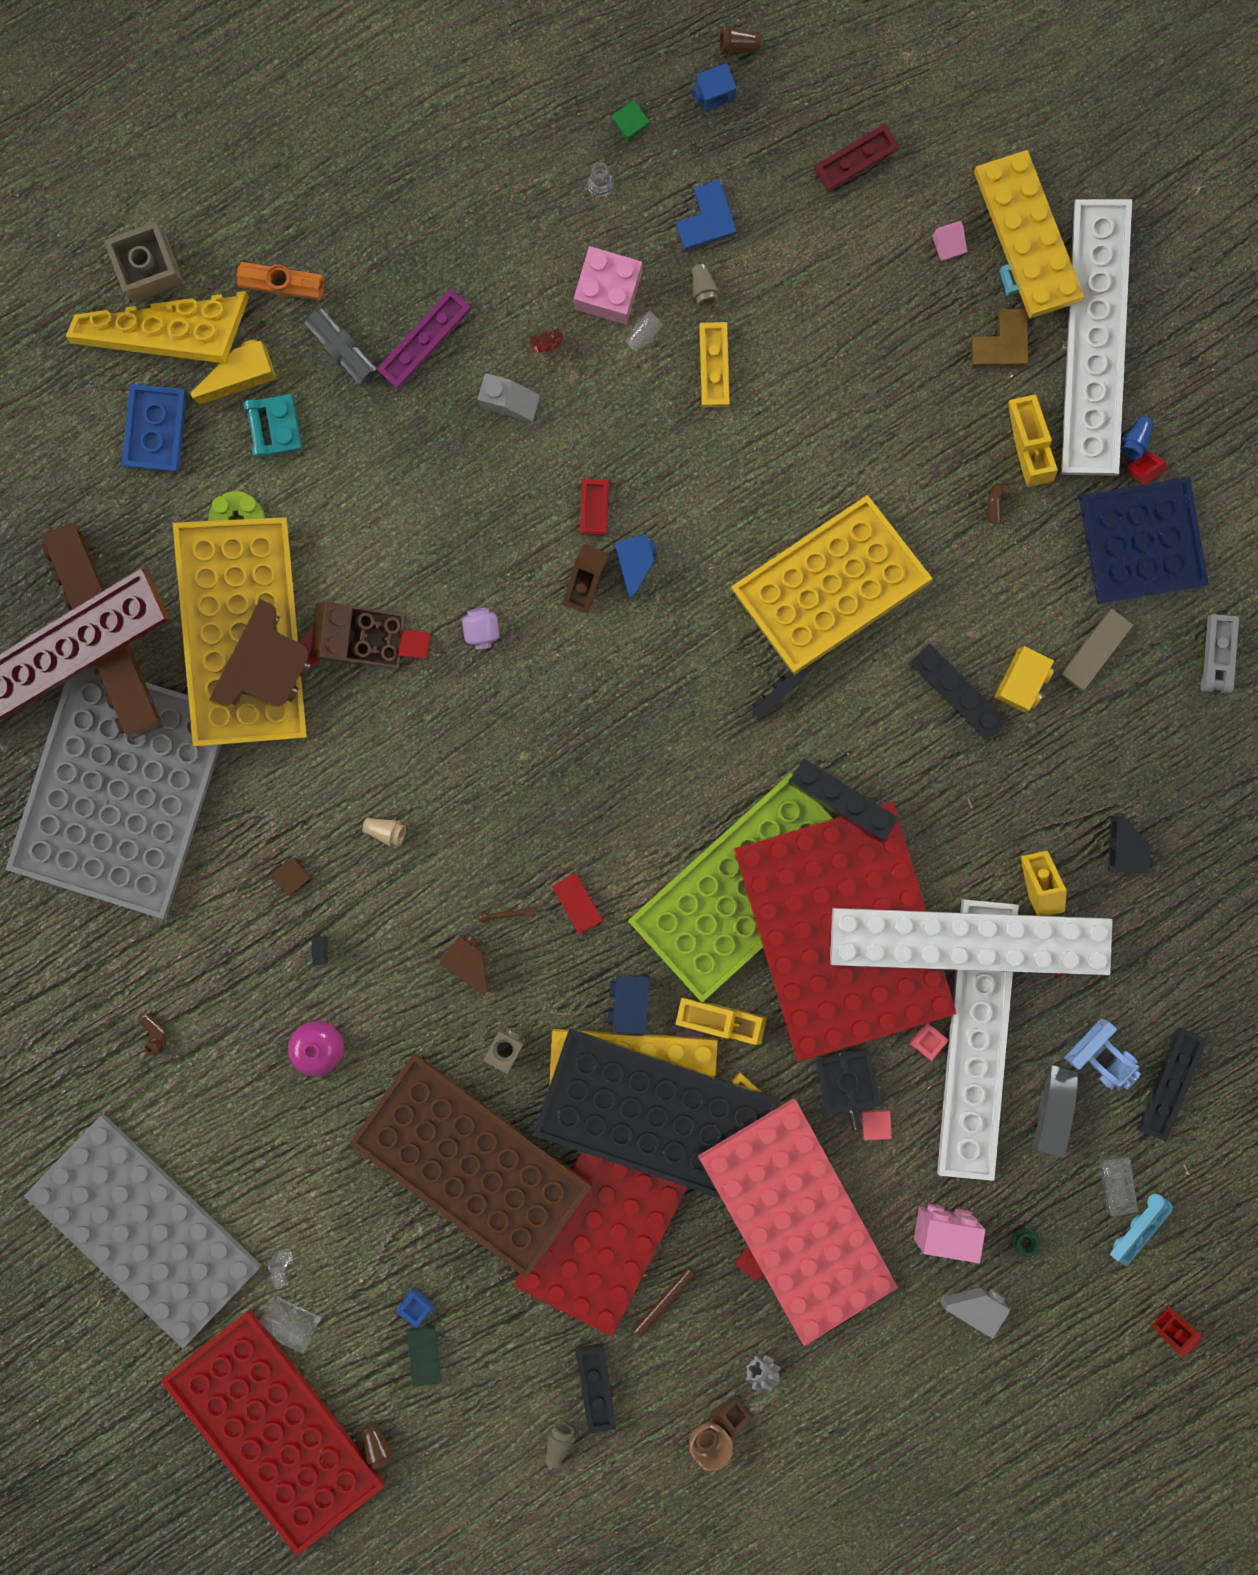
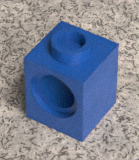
[692,63,737,112]

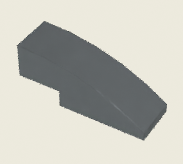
[1032,1064,1078,1158]

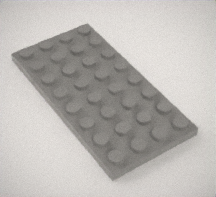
[24,1114,262,1349]

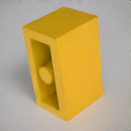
[994,646,1054,712]

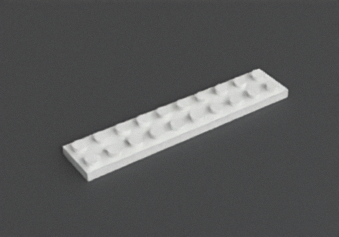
[1061,199,1132,476]
[937,899,1019,1181]
[830,908,1112,975]

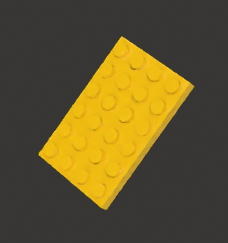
[731,495,933,675]

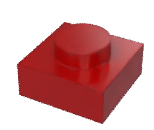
[1126,451,1168,485]
[735,1246,763,1282]

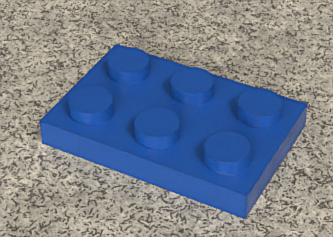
[121,384,188,473]

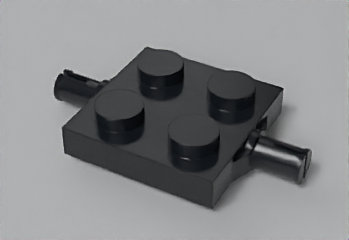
[815,1048,881,1131]

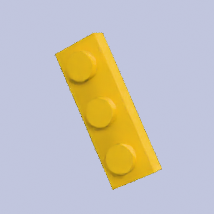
[699,322,729,408]

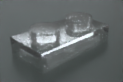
[1099,1155,1138,1216]

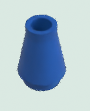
[1121,416,1154,460]

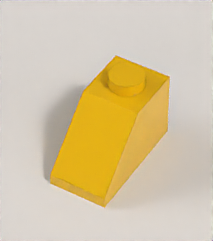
[1021,851,1067,916]

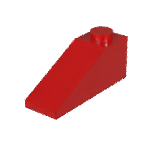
[1151,1306,1203,1358]

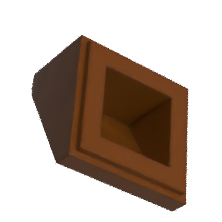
[709,1395,752,1437]

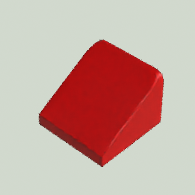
[398,630,431,660]

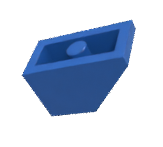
[615,534,658,599]

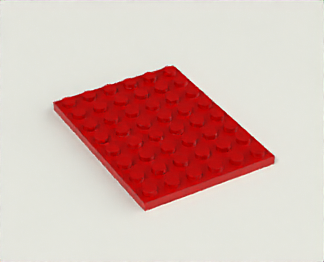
[733,801,957,1062]

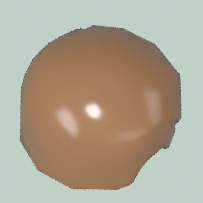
[689,1422,733,1471]

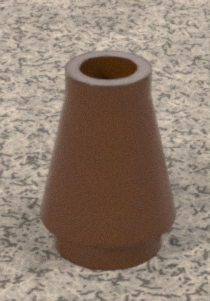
[719,27,761,57]
[361,1423,394,1470]

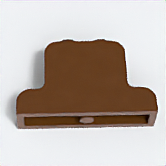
[209,599,311,707]

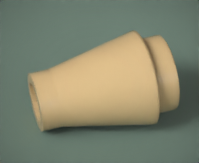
[362,817,406,847]

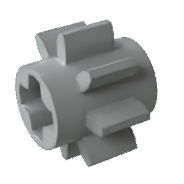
[746,1355,781,1393]

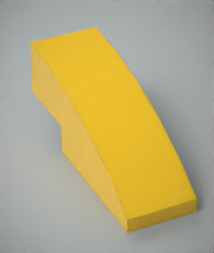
[1008,394,1058,487]
[675,998,768,1045]

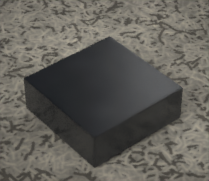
[311,935,328,965]

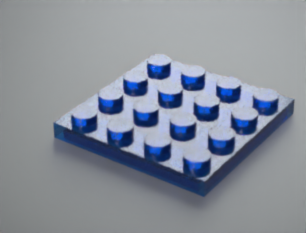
[1079,477,1209,605]

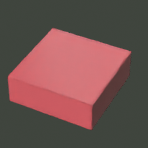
[909,1023,949,1061]
[861,1110,892,1140]

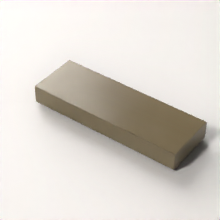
[1060,609,1133,691]

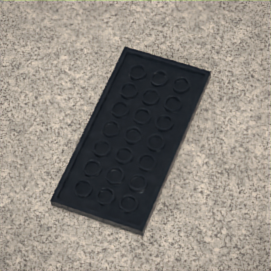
[533,1028,781,1198]

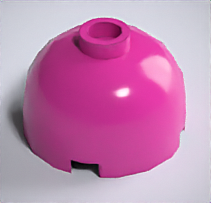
[288,1021,344,1076]

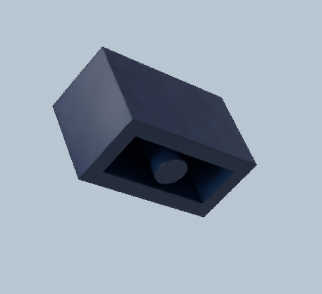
[608,974,649,1034]

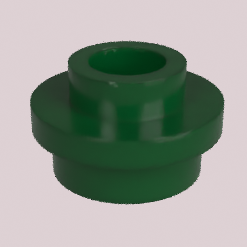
[1012,1228,1040,1257]

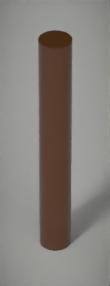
[633,1267,696,1337]

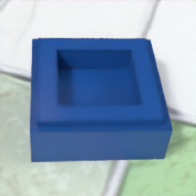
[395,1288,435,1329]

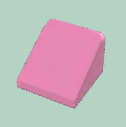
[932,221,967,261]

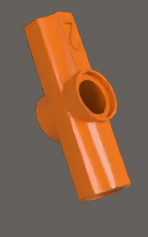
[237,262,324,301]

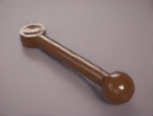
[478,906,535,923]

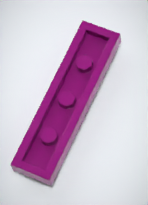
[376,289,471,390]

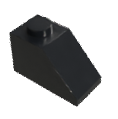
[1108,816,1154,874]

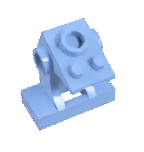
[1064,1018,1141,1091]

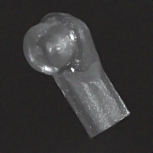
[268,1248,293,1289]

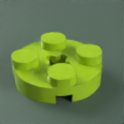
[208,491,265,521]

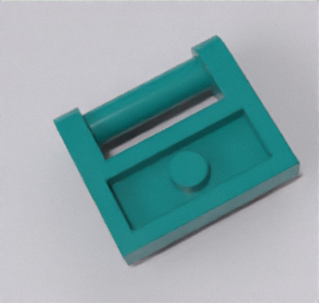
[243,394,303,458]

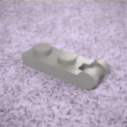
[1201,614,1239,694]

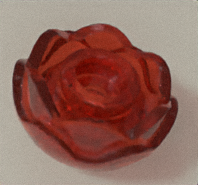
[529,329,563,353]

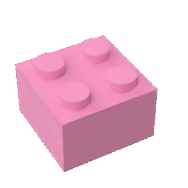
[573,246,642,325]
[914,1204,985,1263]

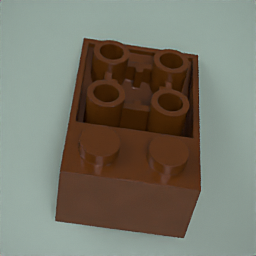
[310,601,405,669]

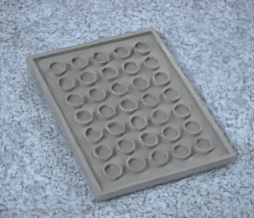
[5,666,222,919]

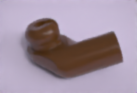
[987,483,1010,523]
[139,1013,166,1056]

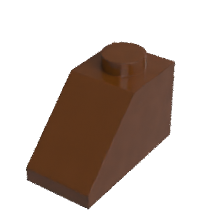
[563,544,610,614]
[439,934,490,995]

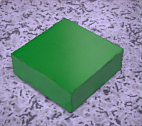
[612,100,650,142]

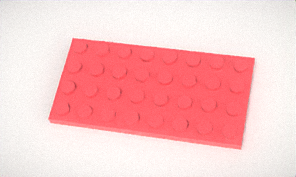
[698,1098,898,1346]

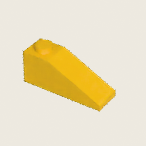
[191,340,277,405]

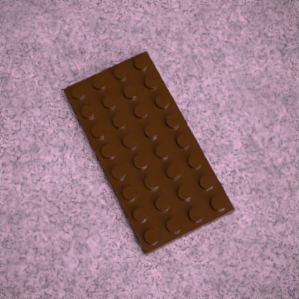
[349,1053,593,1278]

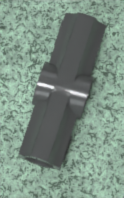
[305,308,378,387]

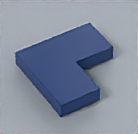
[676,180,736,251]

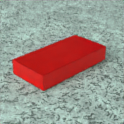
[579,479,609,536]
[552,872,603,934]

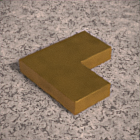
[971,309,1028,367]

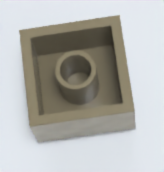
[104,222,184,303]

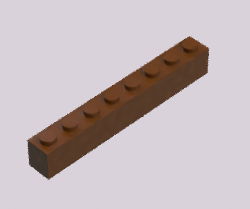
[42,522,164,739]

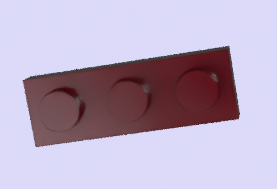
[814,124,899,193]

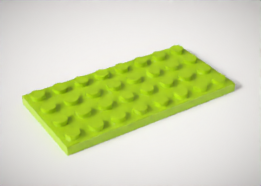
[628,773,833,1002]

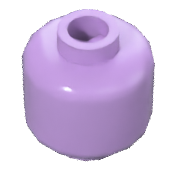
[462,608,500,649]

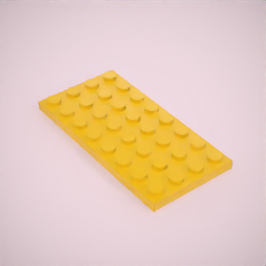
[172,517,307,747]

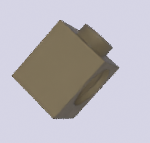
[483,1027,525,1074]

